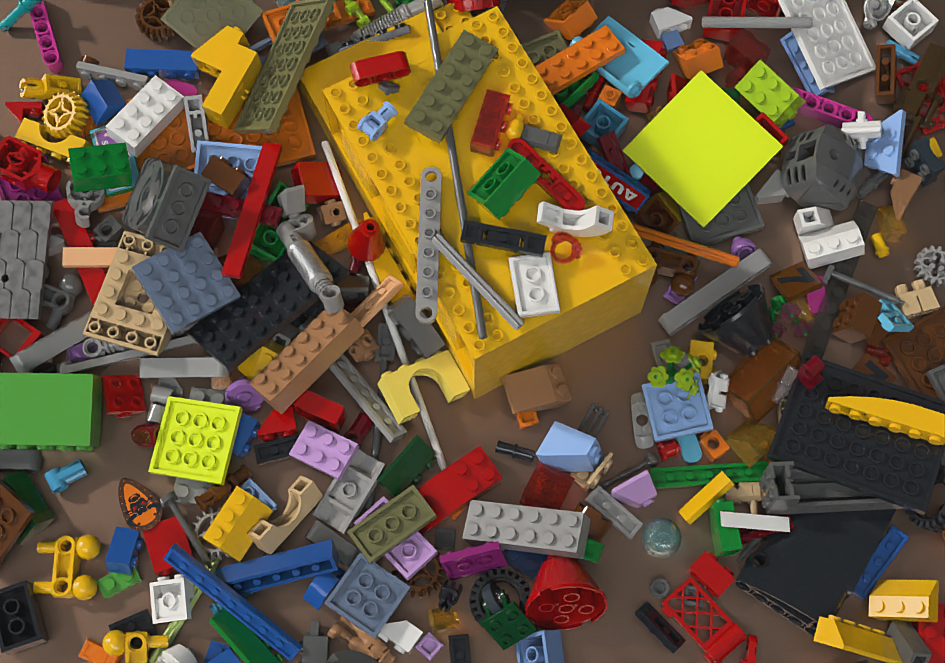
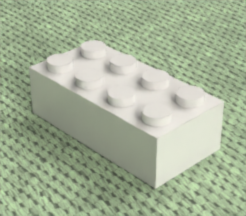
[106,75,185,158]

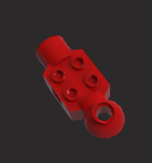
[0,136,62,193]

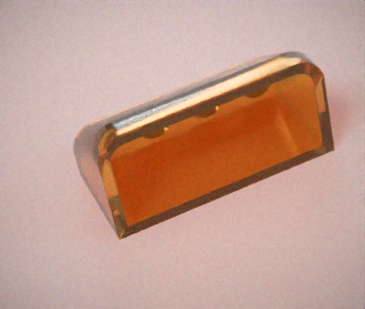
[721,335,802,423]

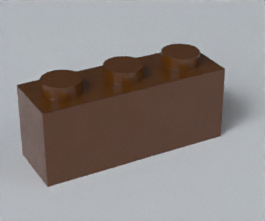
[875,44,897,104]

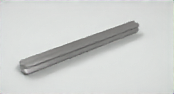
[702,17,813,29]
[431,233,524,330]

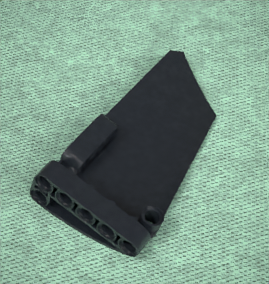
[735,509,897,636]

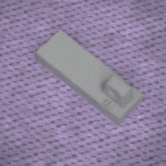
[584,485,643,539]

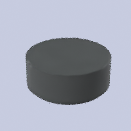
[649,578,670,599]

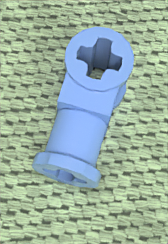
[357,101,398,142]

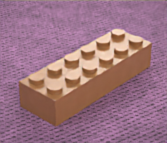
[249,309,365,414]

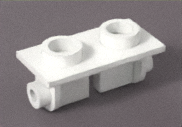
[706,370,730,412]

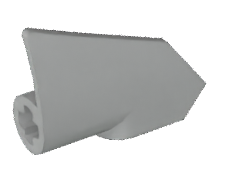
[145,377,183,424]

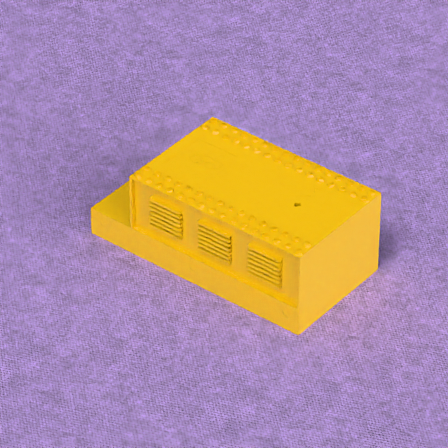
[299,3,657,399]

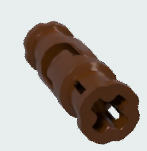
[194,464,253,512]

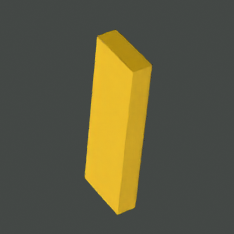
[678,471,735,525]

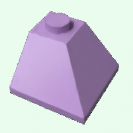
[610,470,657,508]

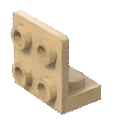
[568,452,614,492]

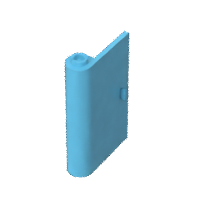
[569,16,669,98]

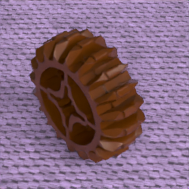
[135,0,175,42]
[392,552,445,598]

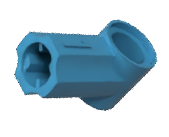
[44,459,88,494]

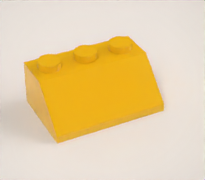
[203,486,273,562]
[868,580,939,622]

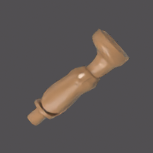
[327,616,397,663]

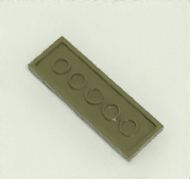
[404,30,498,144]

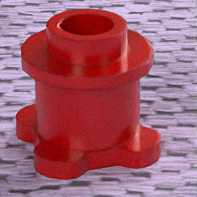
[656,439,681,461]

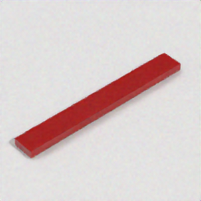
[221,142,283,279]

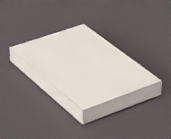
[509,252,560,318]

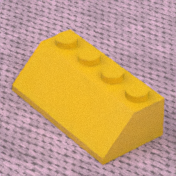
[813,615,903,663]

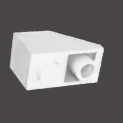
[793,206,835,236]
[378,620,424,655]

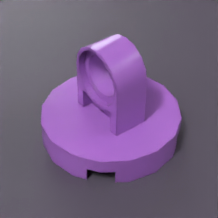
[225,376,264,414]

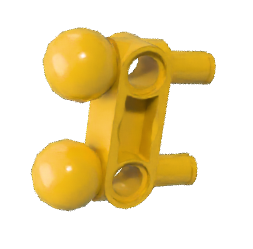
[33,534,101,600]
[102,630,169,663]

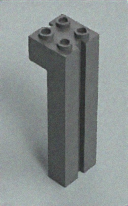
[759,461,905,515]

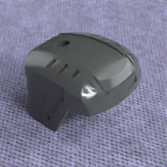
[782,124,863,211]

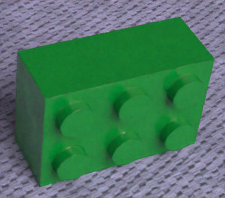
[68,142,132,193]

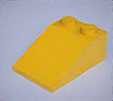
[236,340,285,380]

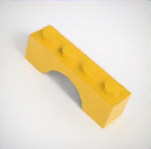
[15,118,92,164]

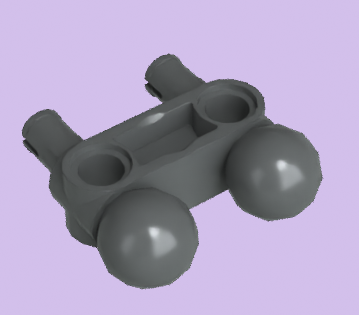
[42,266,83,330]

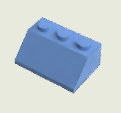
[515,630,565,663]

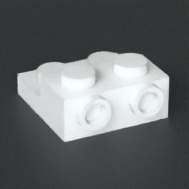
[150,574,195,624]

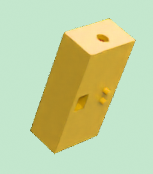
[202,44,262,129]

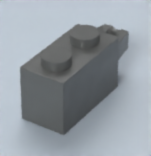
[299,621,330,663]

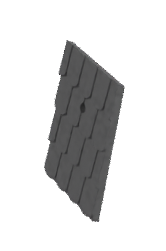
[0,200,55,319]

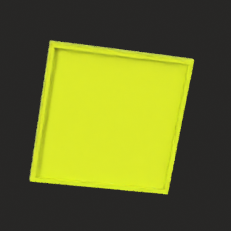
[622,70,783,228]

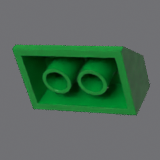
[467,148,541,220]

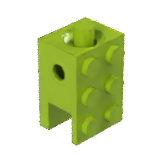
[734,60,806,128]

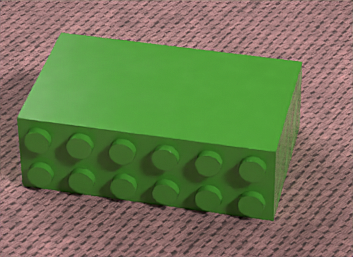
[0,373,103,451]

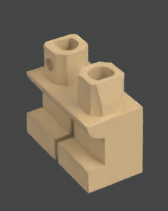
[895,279,940,320]

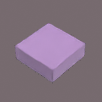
[415,632,444,661]

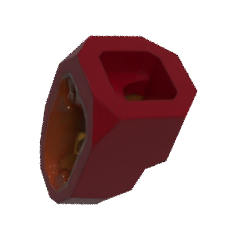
[131,424,161,447]

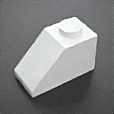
[649,7,693,39]

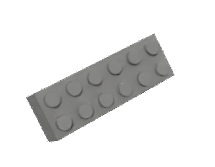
[462,500,591,559]

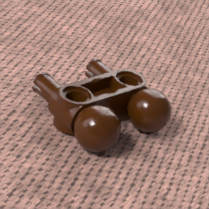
[646,240,702,297]

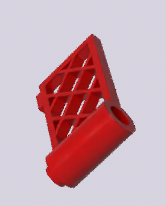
[661,576,747,663]

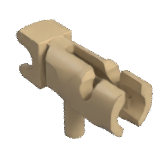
[721,482,765,515]

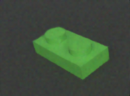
[96,567,143,600]

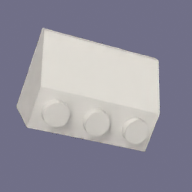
[798,220,865,269]

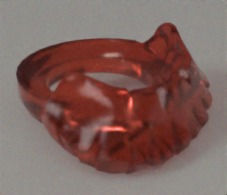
[550,231,583,264]

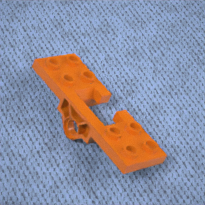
[261,0,375,43]

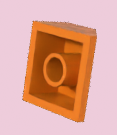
[543,0,598,40]

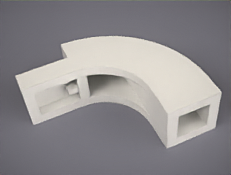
[536,201,614,237]

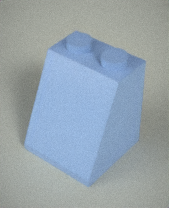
[536,421,604,472]

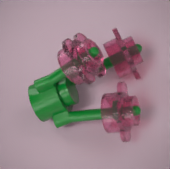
[768,295,812,339]

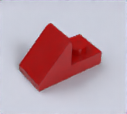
[5,102,46,123]

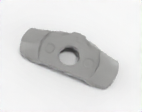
[631,392,655,449]

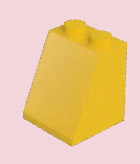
[191,26,251,78]

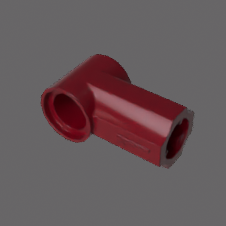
[343,412,374,450]

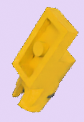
[19,74,82,100]

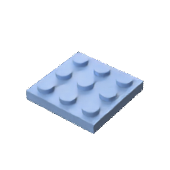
[642,372,713,442]

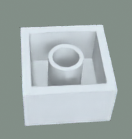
[882,0,939,50]

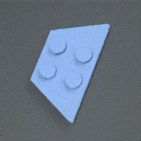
[864,109,906,177]

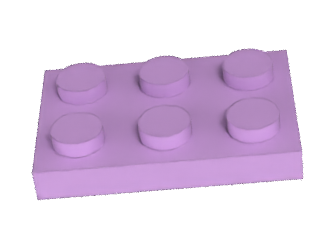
[289,420,360,480]

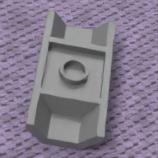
[312,449,386,534]

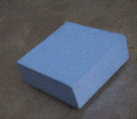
[660,30,684,53]

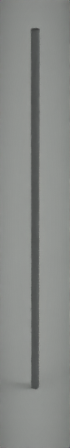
[423,0,487,339]

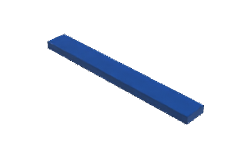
[163,543,303,662]

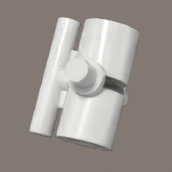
[841,111,882,149]

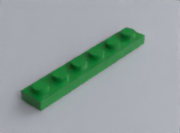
[649,461,768,489]

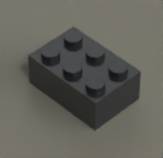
[0,580,48,655]

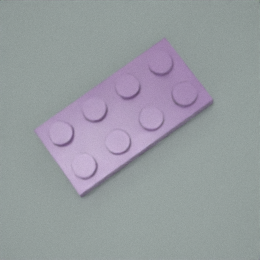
[354,496,438,581]

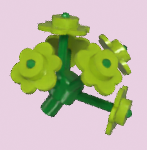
[647,346,702,400]

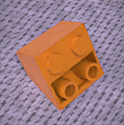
[672,38,723,80]

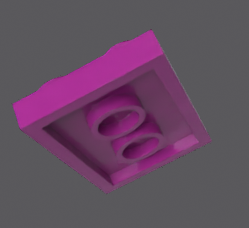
[439,541,508,580]

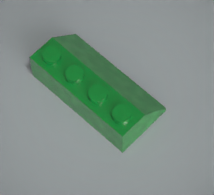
[209,609,285,663]

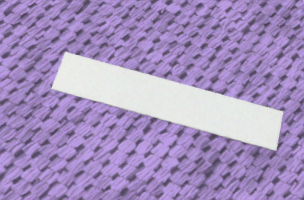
[720,511,790,532]

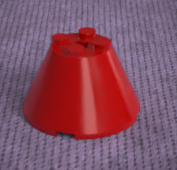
[525,555,608,630]

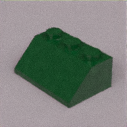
[377,435,436,499]
[2,470,55,545]

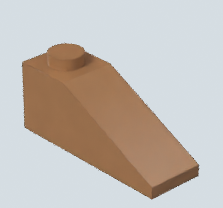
[890,169,923,221]

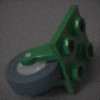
[480,582,538,650]

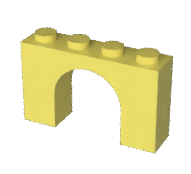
[377,349,470,425]

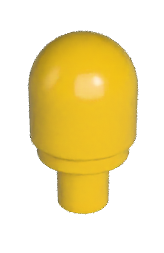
[506,114,524,140]

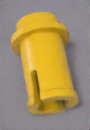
[870,233,890,258]

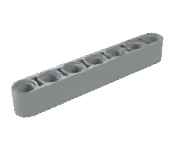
[658,248,773,336]

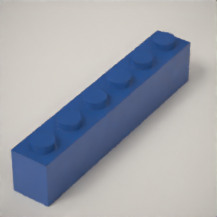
[216,539,338,595]

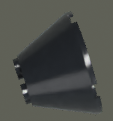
[697,283,774,357]

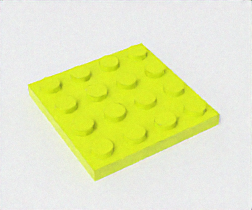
[148,396,243,485]

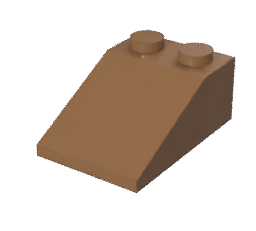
[501,363,572,414]

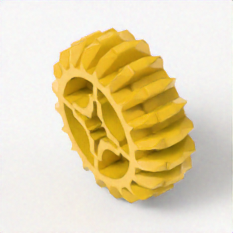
[41,90,89,140]

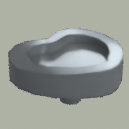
[378,81,400,95]

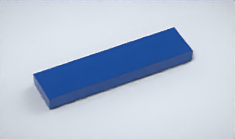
[852,525,910,600]

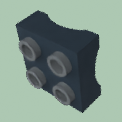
[904,136,945,188]

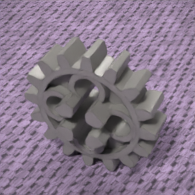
[914,245,945,287]

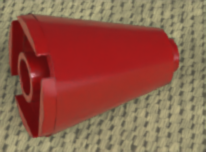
[347,219,385,262]

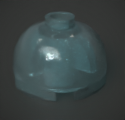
[641,518,682,559]

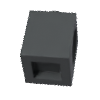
[93,215,125,247]

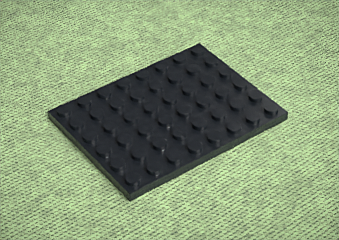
[767,353,945,515]

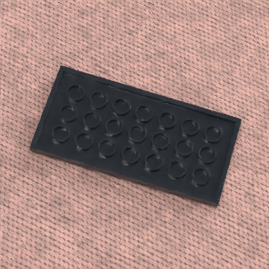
[187,241,350,372]

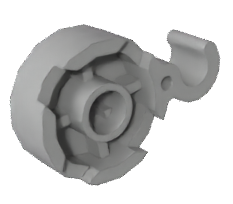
[66,180,105,228]

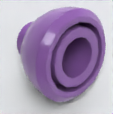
[730,236,756,261]

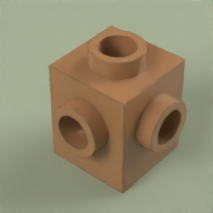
[316,199,347,227]
[348,329,379,362]

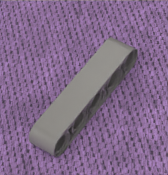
[9,311,91,373]
[139,357,230,378]

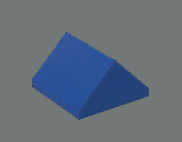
[81,80,127,126]

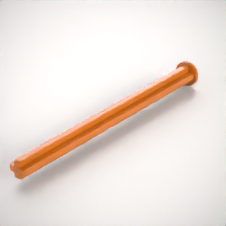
[631,222,740,268]

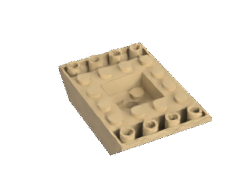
[83,231,172,357]

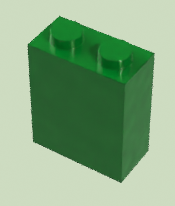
[707,499,743,558]

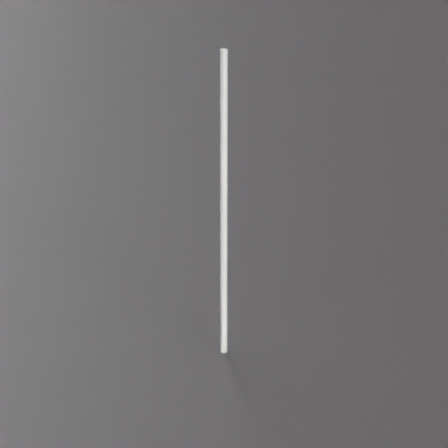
[321,141,448,471]

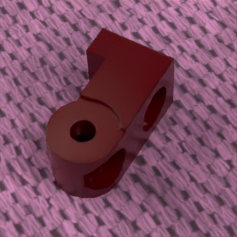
[796,355,825,391]

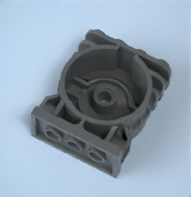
[122,157,212,253]

